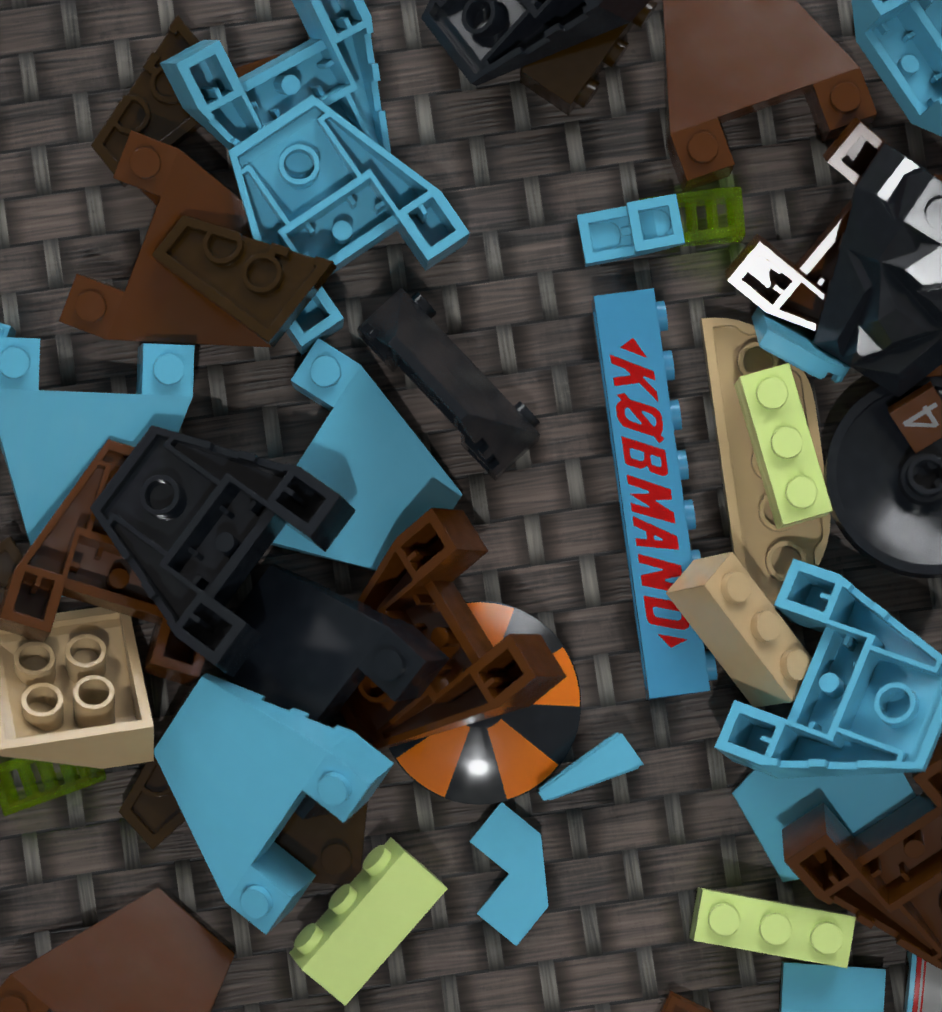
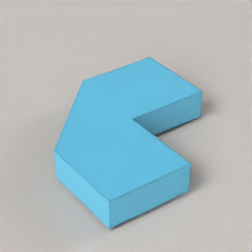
[469,802,549,946]

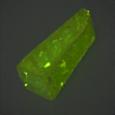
[639,186,745,247]
[0,758,106,816]

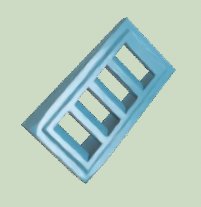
[537,732,644,801]

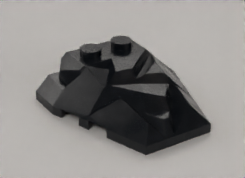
[813,142,942,397]

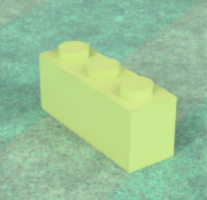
[734,363,833,530]
[289,837,448,1006]
[689,887,856,968]

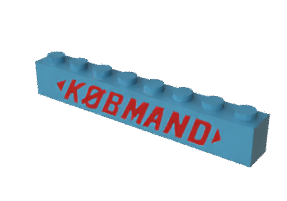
[591,288,717,700]

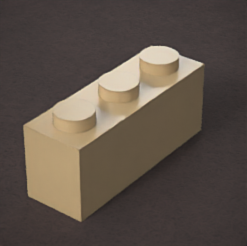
[666,552,812,708]

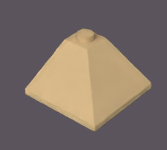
[0,607,154,769]

